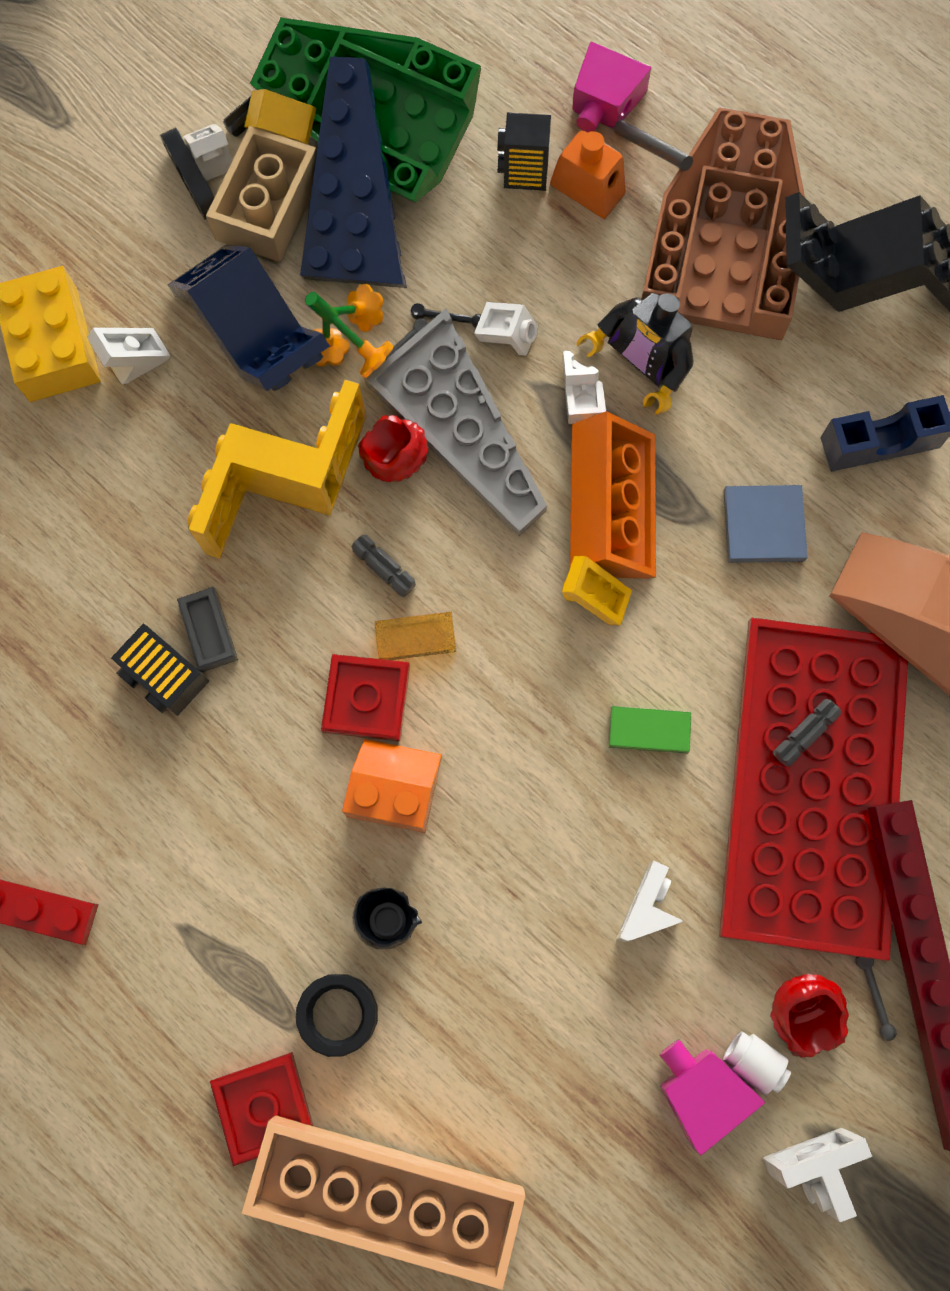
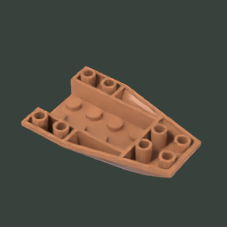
[829,532,950,696]

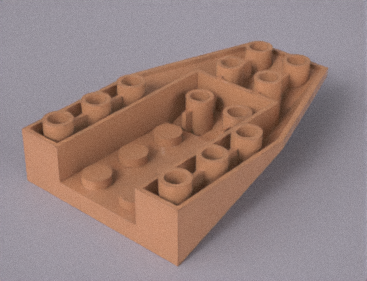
[641,107,805,341]

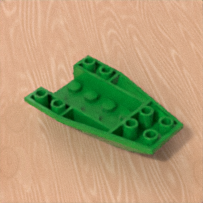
[250,17,481,203]

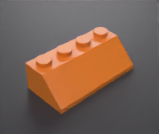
[570,411,656,579]

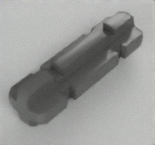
[351,534,416,597]
[773,699,841,767]

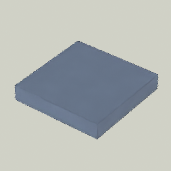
[723,485,808,563]

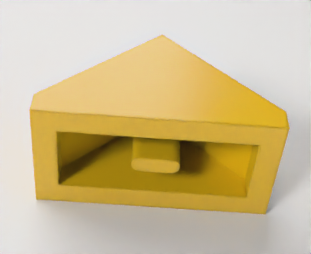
[244,89,317,145]

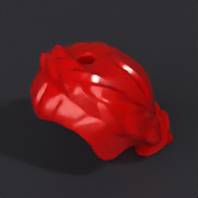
[358,415,429,482]
[770,974,849,1058]

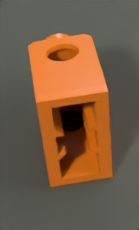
[550,131,626,220]

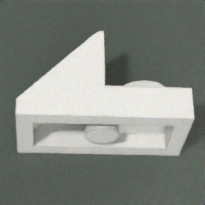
[183,124,233,181]
[87,328,171,384]
[616,861,683,942]

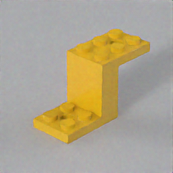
[187,379,367,559]

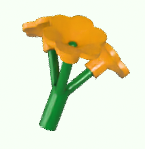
[305,284,394,379]

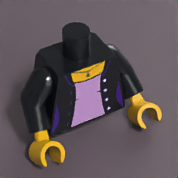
[577,293,694,415]

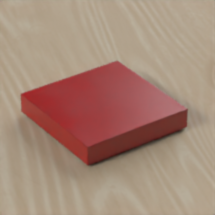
[321,654,410,741]
[210,1052,314,1166]

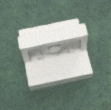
[762,1128,872,1222]

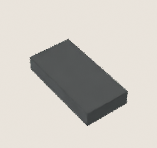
[177,587,238,673]

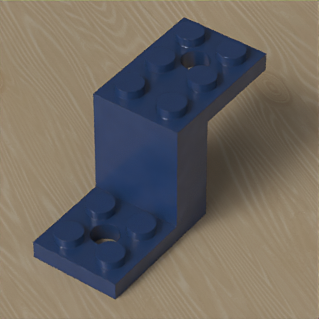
[168,245,330,391]

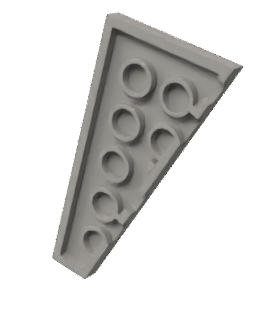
[365,309,547,536]

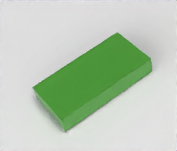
[608,706,691,754]

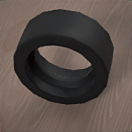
[296,974,378,1057]

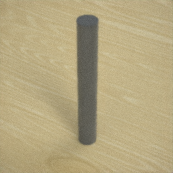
[614,120,693,171]

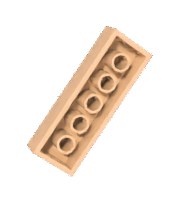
[241,1116,525,1290]

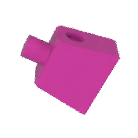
[572,41,652,133]
[660,1039,765,1156]

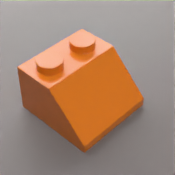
[342,739,442,833]

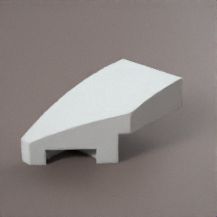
[563,351,606,424]

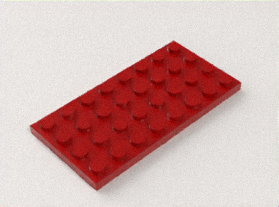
[719,617,908,961]

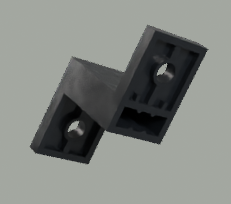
[785,192,950,312]

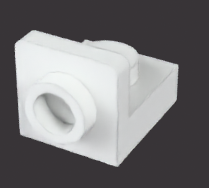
[474,302,538,356]

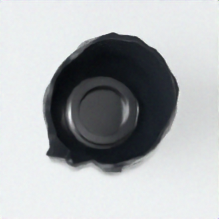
[352,888,422,950]

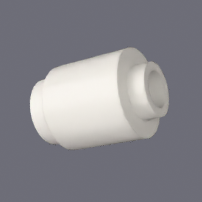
[723,1031,791,1095]

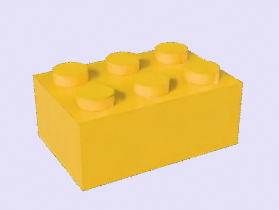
[0,265,101,402]

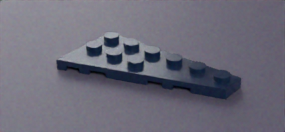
[300,57,407,288]

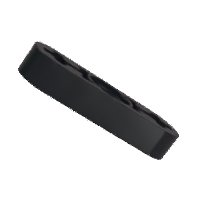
[160,127,215,220]

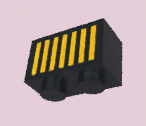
[497,112,551,191]
[111,623,209,716]

